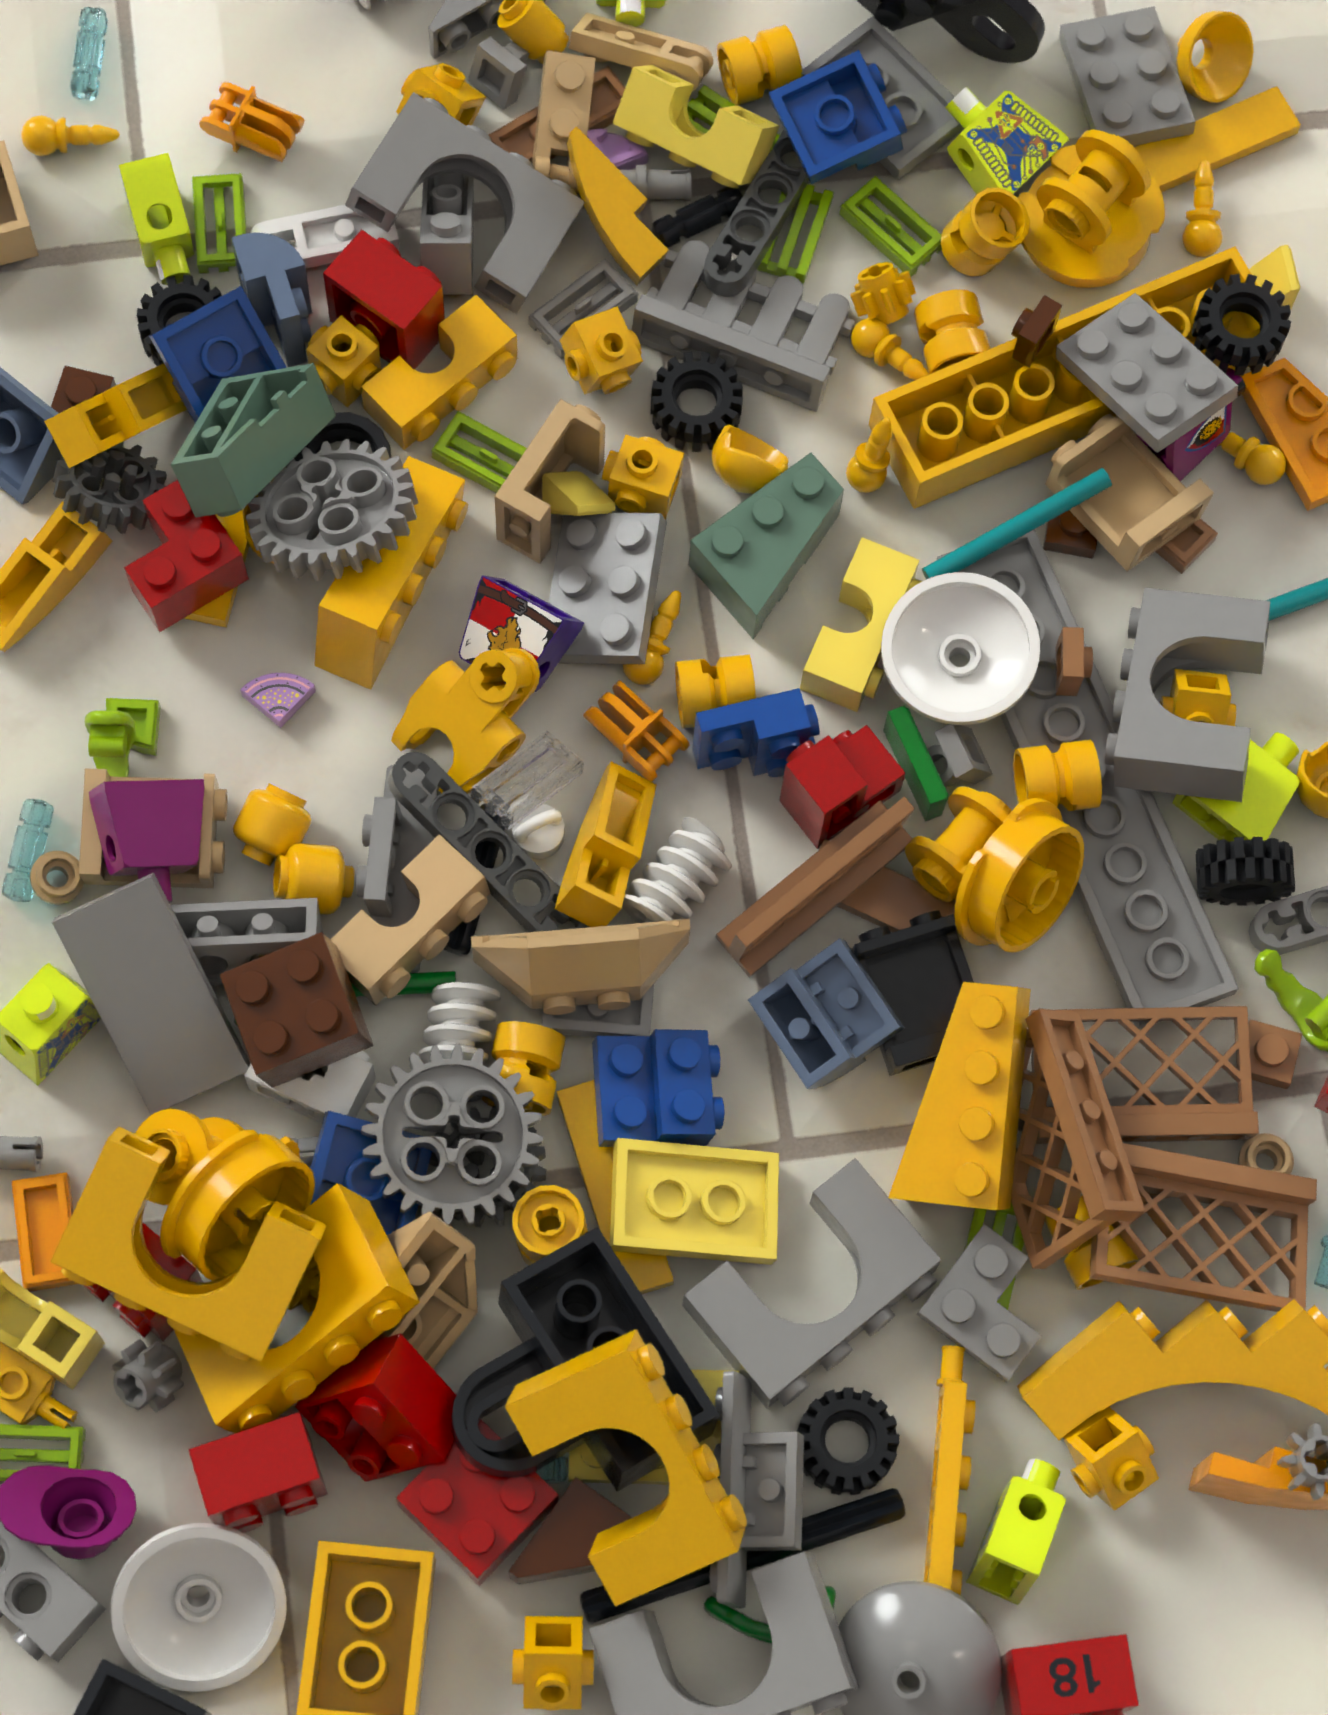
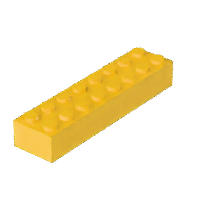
[868,246,1260,509]

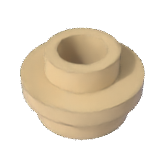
[30,851,84,905]
[1238,1133,1294,1174]

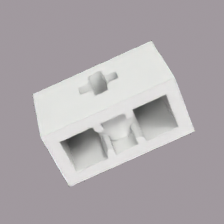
[245,1051,376,1124]

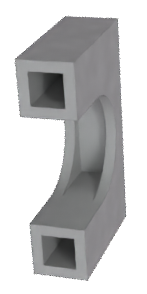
[345,92,585,314]
[1105,588,1271,802]
[682,1158,941,1409]
[589,1551,859,1715]

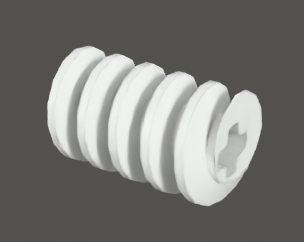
[622,817,732,923]
[419,982,501,1102]

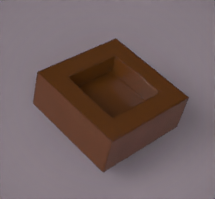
[1011,295,1062,368]
[51,366,116,413]
[1043,510,1097,559]

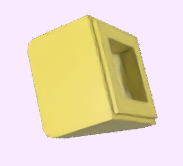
[1249,245,1300,309]
[542,471,616,516]

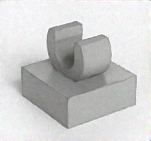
[468,37,529,109]
[928,724,993,787]

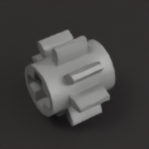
[112,1339,184,1412]
[1277,1423,1328,1500]

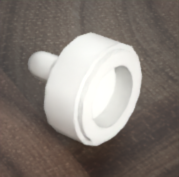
[512,803,565,859]

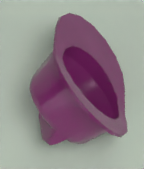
[0,1466,137,1560]

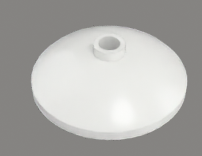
[881,572,1040,725]
[111,1523,287,1692]

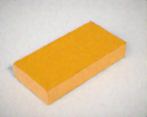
[11,1172,78,1292]

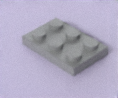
[1059,6,1196,146]
[802,16,964,181]
[1056,293,1238,453]
[549,513,667,664]

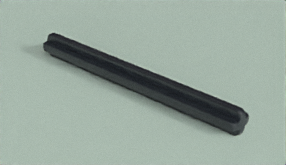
[580,1488,906,1623]

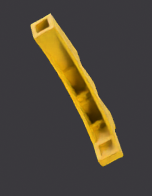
[1017,1299,1328,1440]

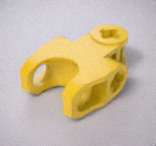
[391,648,540,794]

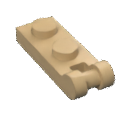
[569,13,713,91]
[532,50,596,194]

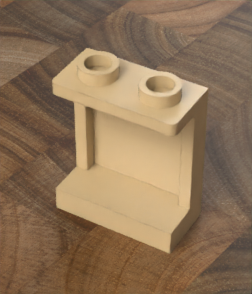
[495,399,605,564]
[1045,414,1214,572]
[79,768,228,888]

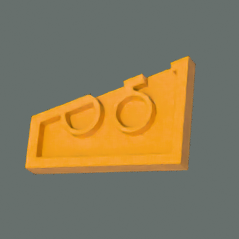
[1241,357,1328,511]

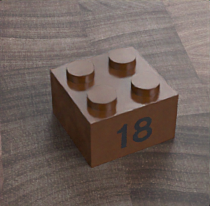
[220,932,374,1088]

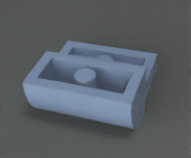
[231,233,312,367]
[748,938,905,1089]

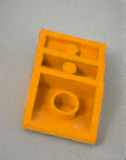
[1188,1446,1328,1510]

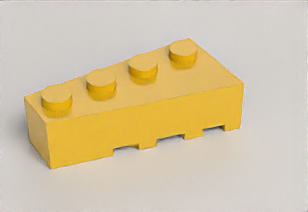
[888,982,1031,1210]

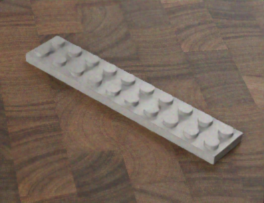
[937,529,1239,1029]

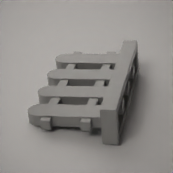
[632,240,855,412]

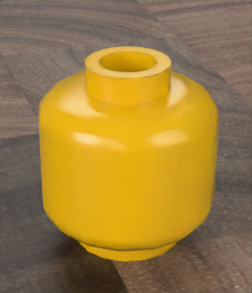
[233,783,312,866]
[273,843,354,915]

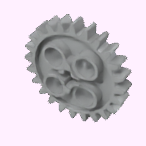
[246,439,418,581]
[361,1044,543,1226]

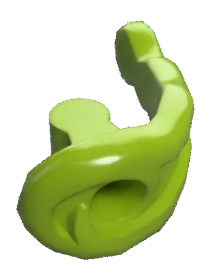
[84,711,136,777]
[1254,949,1328,1052]

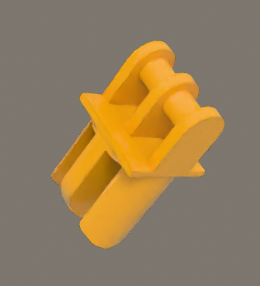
[199,82,305,162]
[583,680,690,782]

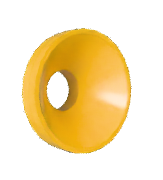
[1176,11,1253,103]

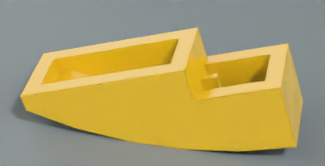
[567,126,669,286]
[44,363,187,468]
[0,501,112,652]
[555,761,657,927]

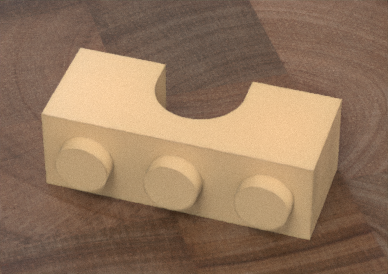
[331,834,491,1006]

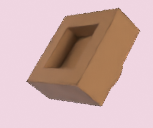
[1055,627,1093,696]
[1236,1019,1302,1089]

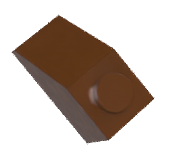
[508,1477,631,1584]

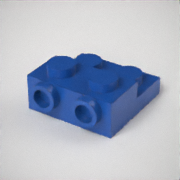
[768,50,907,184]
[149,286,287,423]
[692,688,820,777]
[592,1029,725,1147]
[309,1111,432,1235]

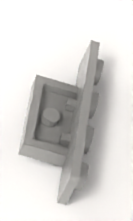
[356,765,439,973]
[710,1371,804,1608]

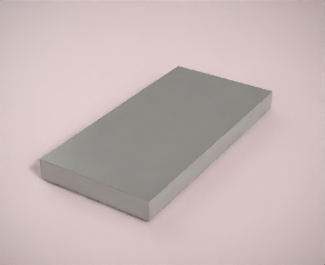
[52,872,251,1115]

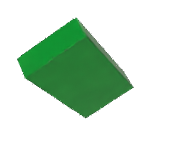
[883,705,949,822]

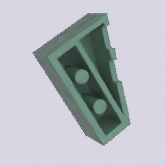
[171,363,336,517]
[688,452,844,640]

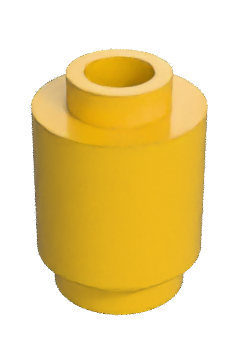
[497,0,569,64]

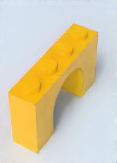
[50,1126,327,1362]
[173,1183,420,1434]
[505,1329,747,1607]

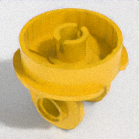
[1018,129,1165,288]
[905,786,1084,952]
[135,1109,315,1281]

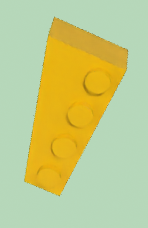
[314,456,468,690]

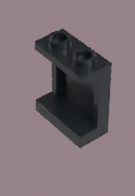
[852,911,974,1076]

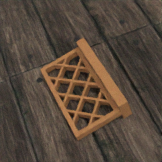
[715,796,915,978]
[1029,1006,1259,1144]
[1011,1008,1146,1269]
[1090,1143,1317,1312]

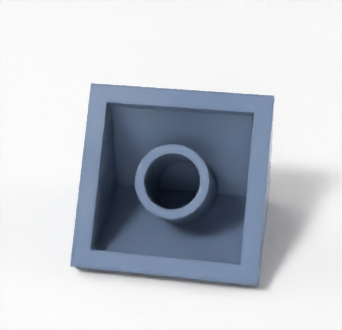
[0,367,62,504]

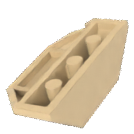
[471,918,690,1015]
[372,1211,478,1369]

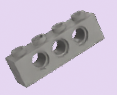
[170,898,323,986]
[0,1521,106,1662]

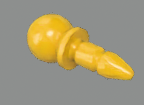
[21,115,120,156]
[1182,160,1222,257]
[851,318,929,380]
[846,417,892,493]
[1218,432,1286,485]
[622,590,681,685]

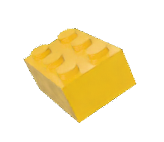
[296,1540,436,1715]

